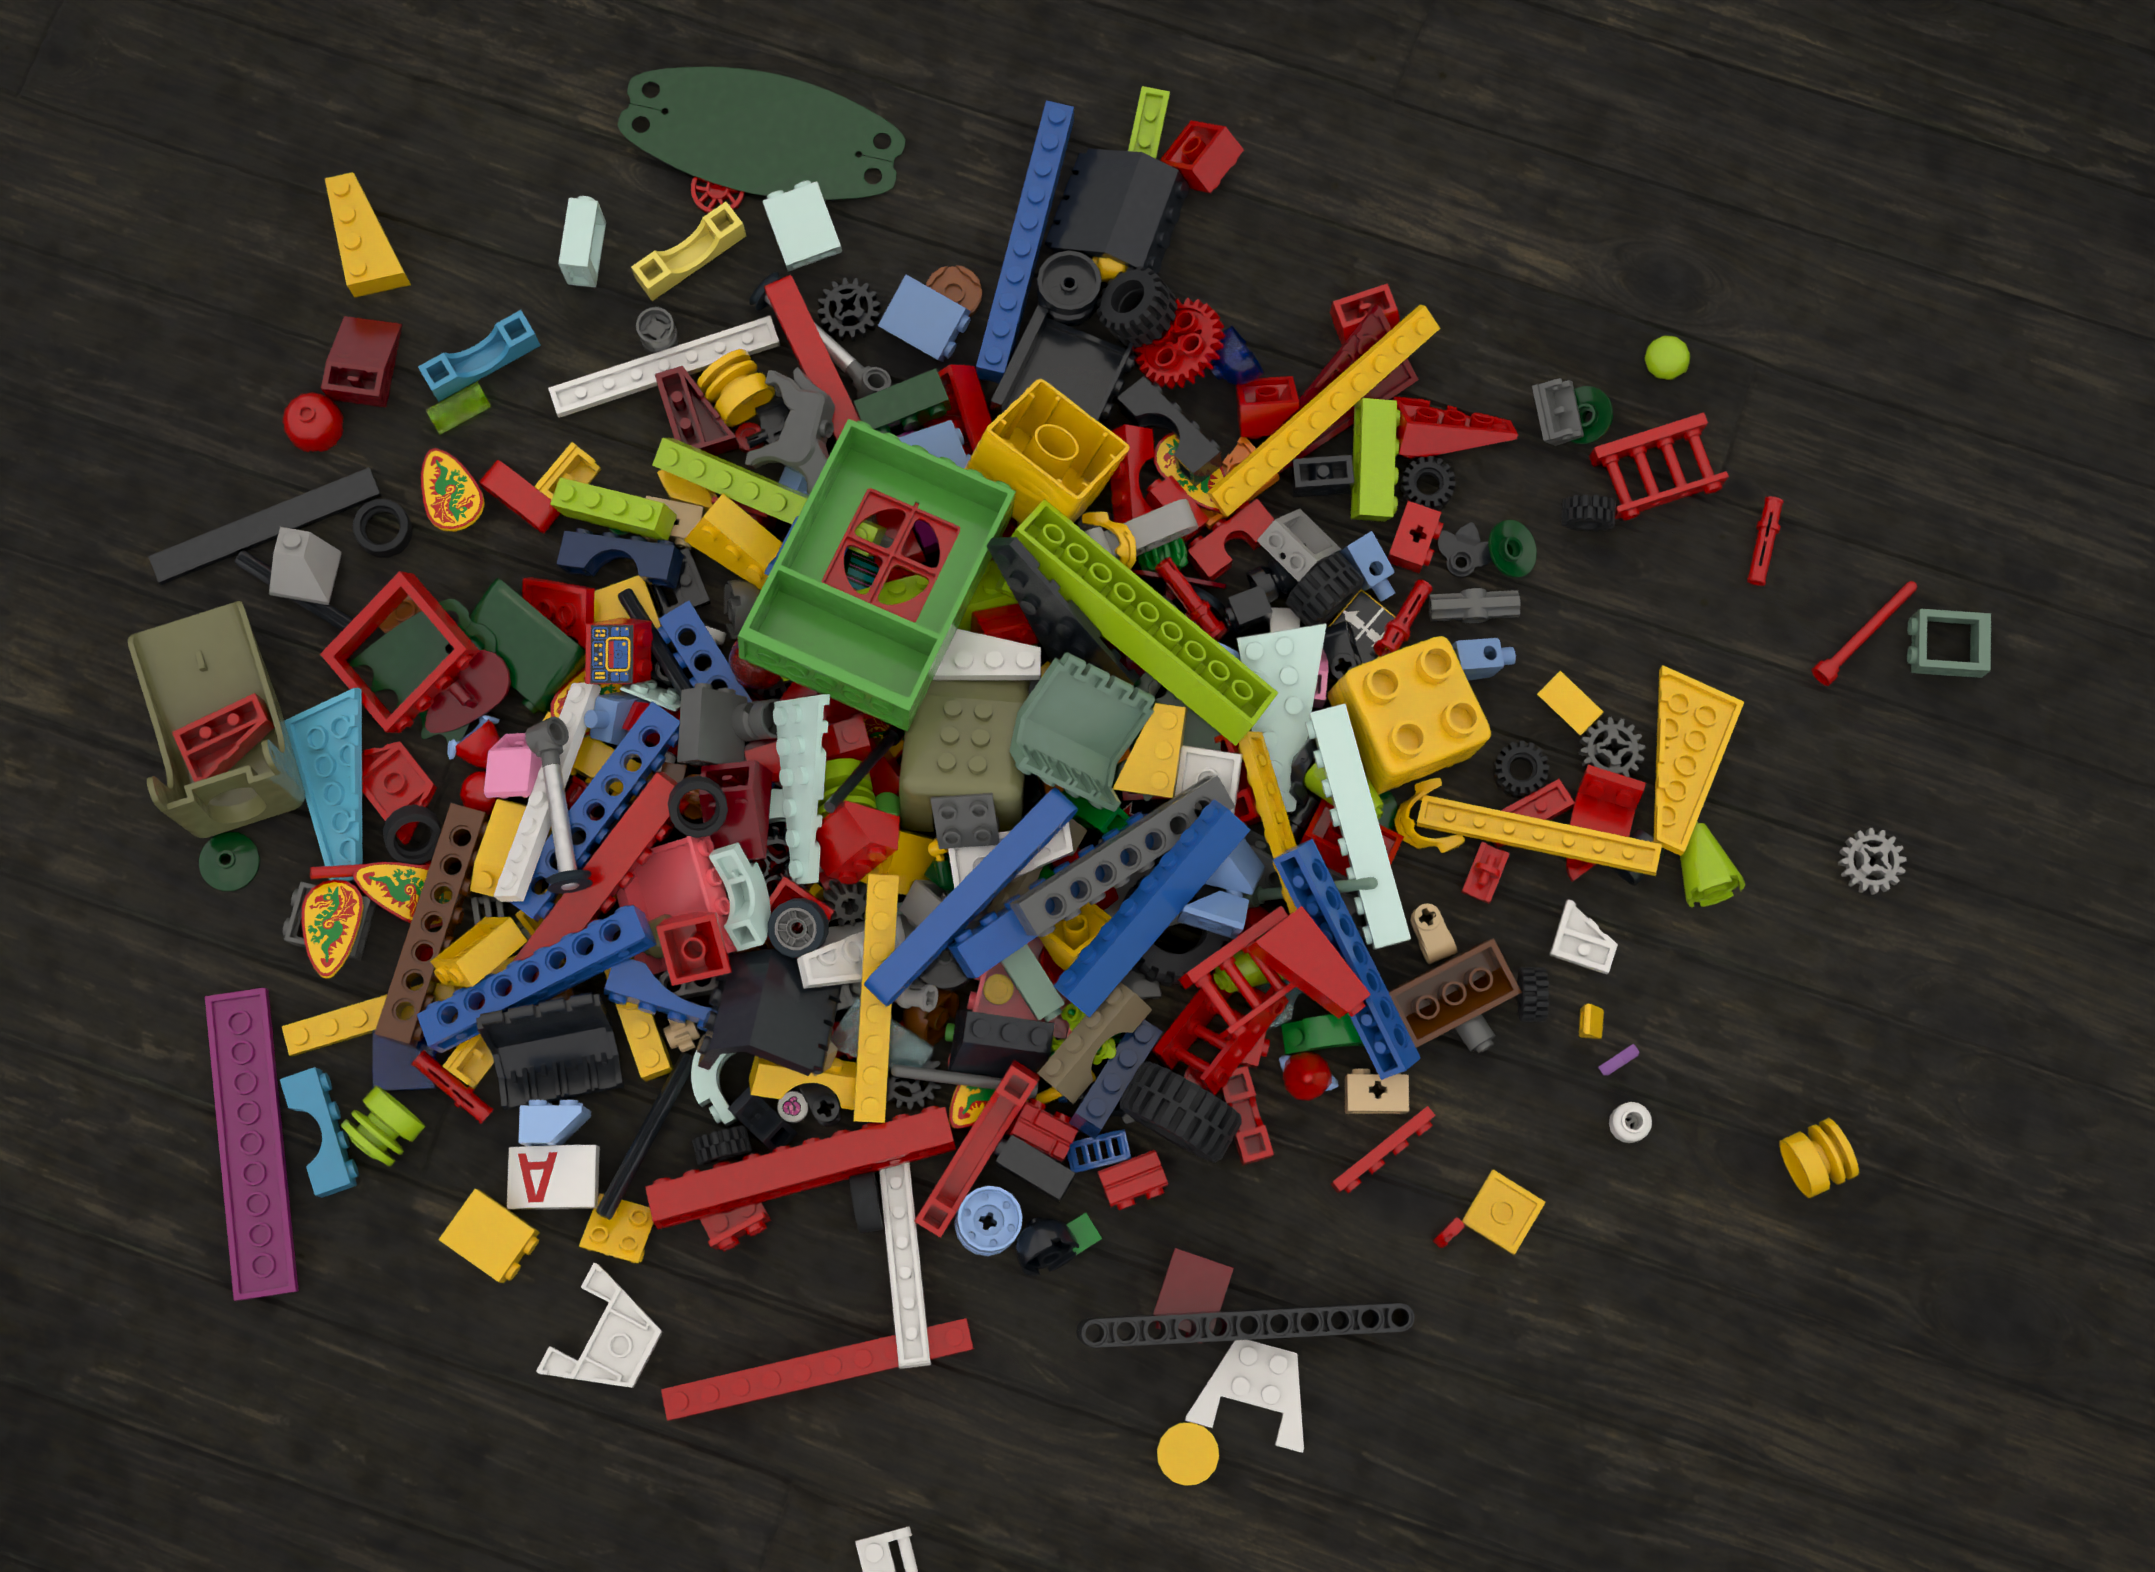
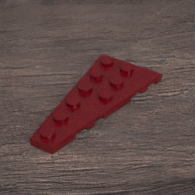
[1267,305,1419,474]

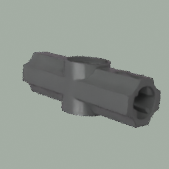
[1428,588,1521,623]

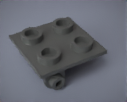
[931,793,1000,849]

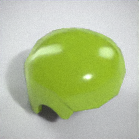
[1645,336,1690,380]

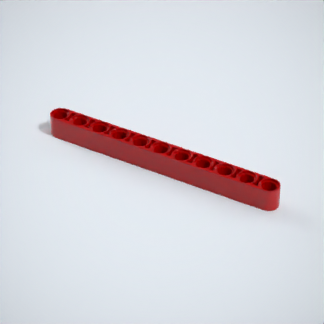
[764,274,926,563]

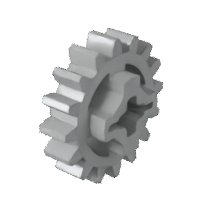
[1838,828,1907,895]

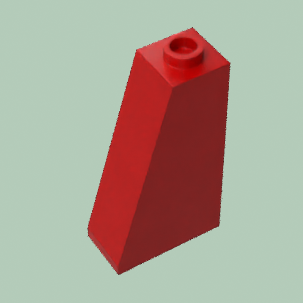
[1247,906,1371,1019]

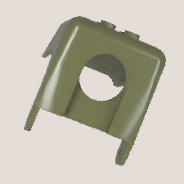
[128,601,305,838]
[899,631,1038,833]

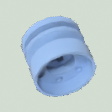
[954,1186,1023,1256]

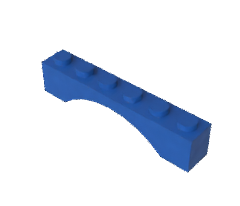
[604,958,712,1031]

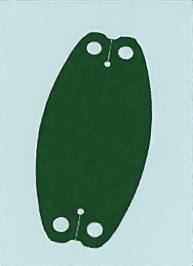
[617,67,906,200]

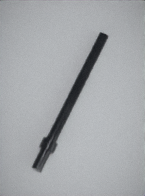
[824,725,905,813]

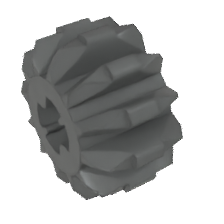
[822,880,867,927]

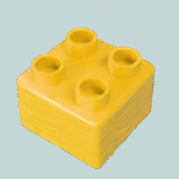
[964,379,1130,527]
[1328,636,1491,795]

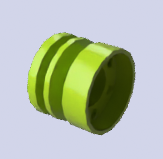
[817,758,877,819]
[341,1085,426,1167]

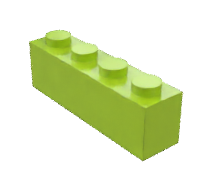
[1351,398,1400,522]
[550,477,677,541]

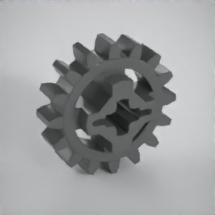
[1579,717,1645,777]

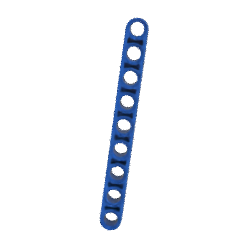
[864,787,1078,1007]

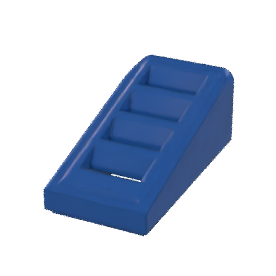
[1067,1129,1131,1173]

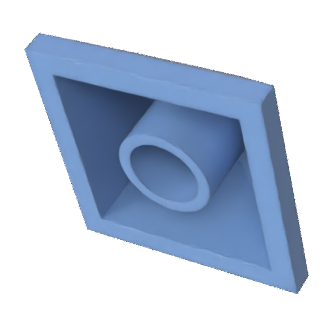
[1177,889,1249,939]

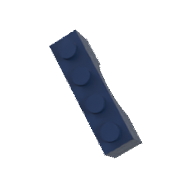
[557,528,684,588]
[1069,1019,1163,1139]

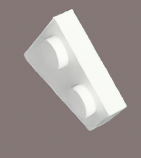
[1549,899,1618,974]

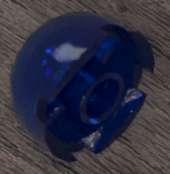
[1211,326,1264,385]

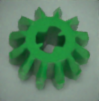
[1138,538,1188,572]

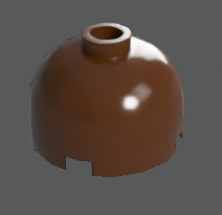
[902,989,959,1046]

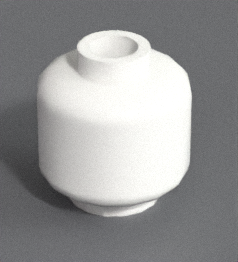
[1609,1102,1652,1143]

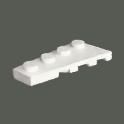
[933,629,1041,680]
[948,822,1074,889]
[797,916,906,989]

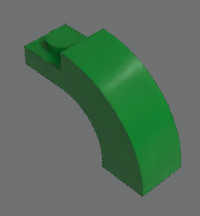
[1281,1013,1364,1055]

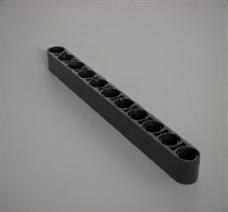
[1076,1302,1415,1348]

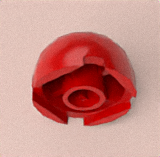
[283,392,344,452]

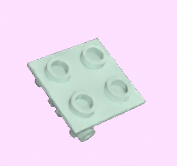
[620,679,681,712]

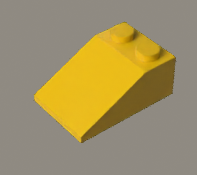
[470,798,552,897]

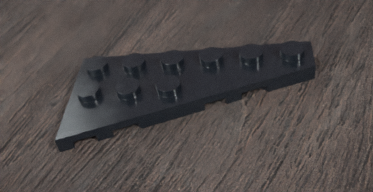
[986,537,1139,684]

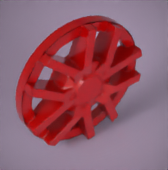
[691,176,745,214]

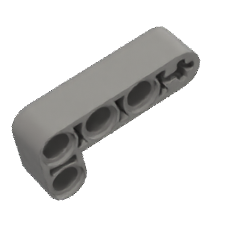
[1085,499,1199,560]

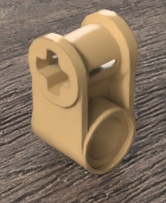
[1410,903,1457,964]

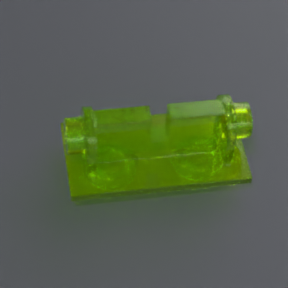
[426,382,491,435]

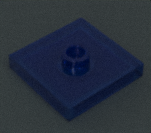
[373,1030,436,1091]

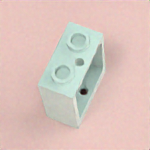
[558,196,606,287]

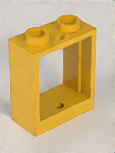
[430,917,528,987]

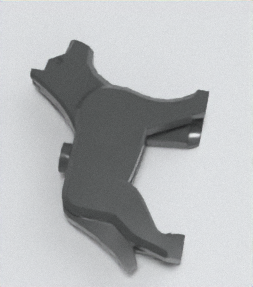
[745,367,835,495]

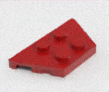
[362,741,437,845]

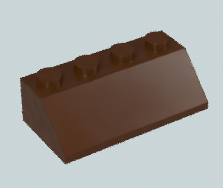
[1388,938,1522,1048]

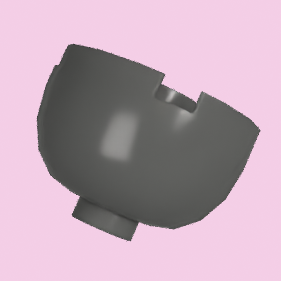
[724,580,761,640]

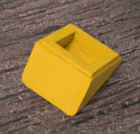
[1579,1004,1604,1039]

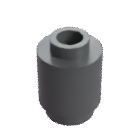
[1455,1014,1496,1054]

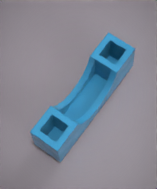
[418,310,541,402]
[280,1067,359,1198]

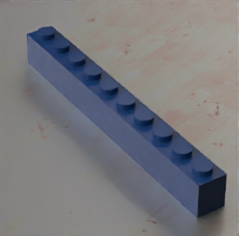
[976,100,1074,383]

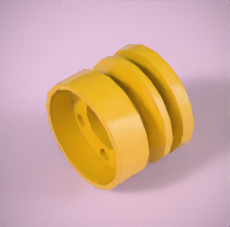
[697,349,775,427]
[1779,1118,1859,1198]

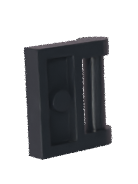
[650,548,711,618]

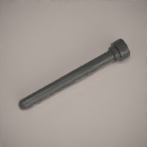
[891,1065,1038,1100]

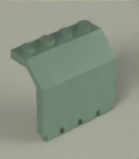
[1009,652,1155,812]

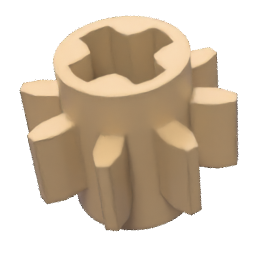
[663,1019,700,1053]

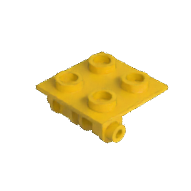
[579,1193,653,1263]

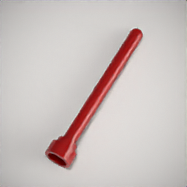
[1811,581,1917,686]

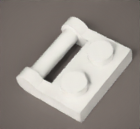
[855,1526,918,1572]

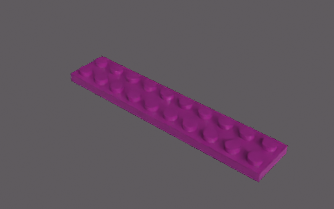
[205,988,299,1301]

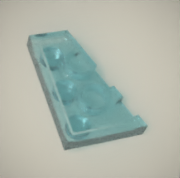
[830,996,934,1067]

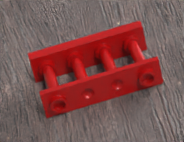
[1589,413,1729,521]
[1178,906,1296,1040]
[1152,971,1289,1095]

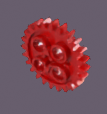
[1134,298,1226,389]

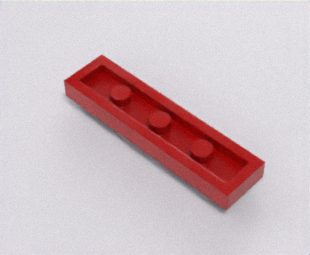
[1330,1106,1436,1193]

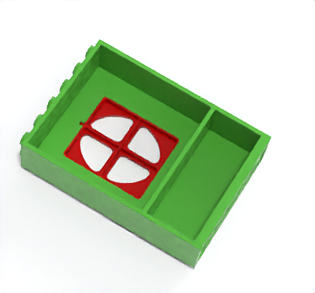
[738,419,1016,732]

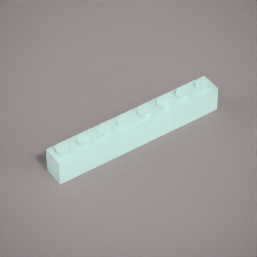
[1305,704,1411,950]

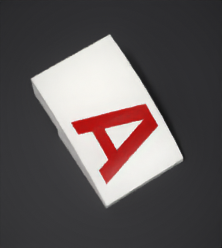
[507,1145,600,1209]

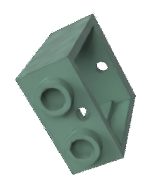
[1907,609,1991,678]
[1000,944,1065,1022]

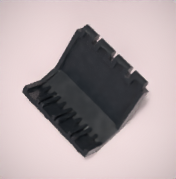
[1045,148,1190,274]
[697,949,842,1076]
[476,992,624,1111]

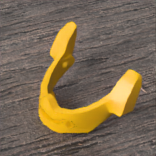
[1082,512,1136,570]
[1394,777,1465,853]

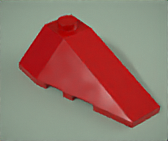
[1392,396,1518,458]

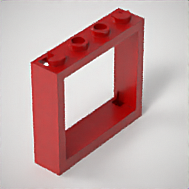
[320,571,480,733]

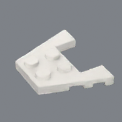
[536,1263,663,1388]
[1185,1340,1304,1453]

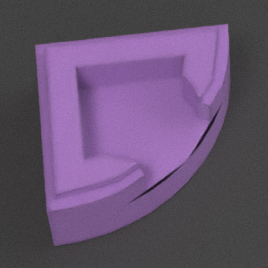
[1598,1044,1640,1076]

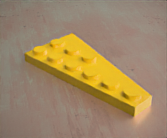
[1654,665,1744,856]

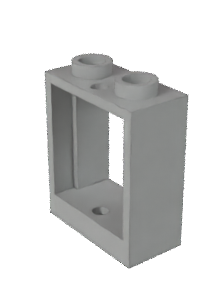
[1257,509,1341,582]

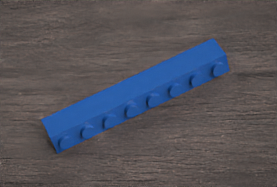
[1053,799,1250,1018]
[948,812,1154,978]

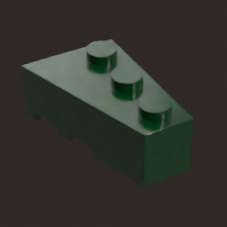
[854,368,951,436]

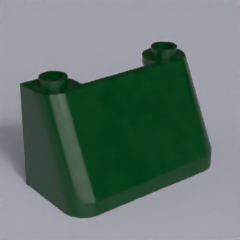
[466,578,586,716]

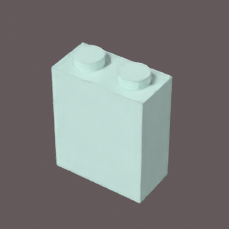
[763,180,842,272]

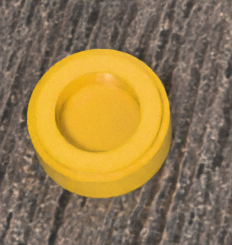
[983,974,1014,1005]

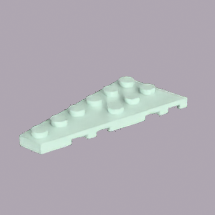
[1237,623,1326,812]
[773,694,830,884]

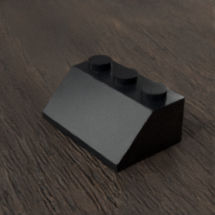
[948,1010,1055,1078]

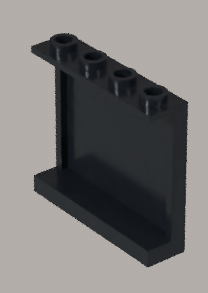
[991,305,1137,423]

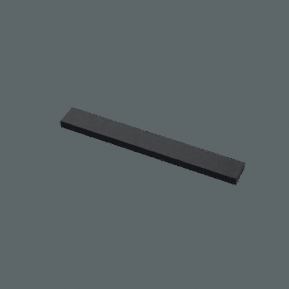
[148,467,382,585]

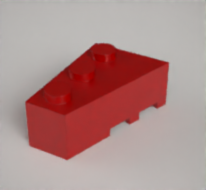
[172,693,275,782]

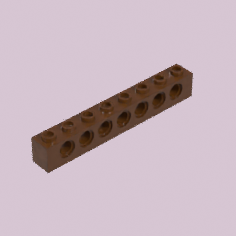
[374,803,490,1048]

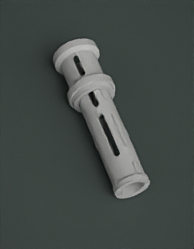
[850,982,938,1012]

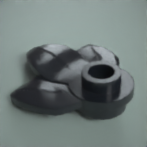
[1438,522,1492,578]

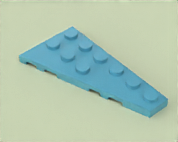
[284,688,363,883]

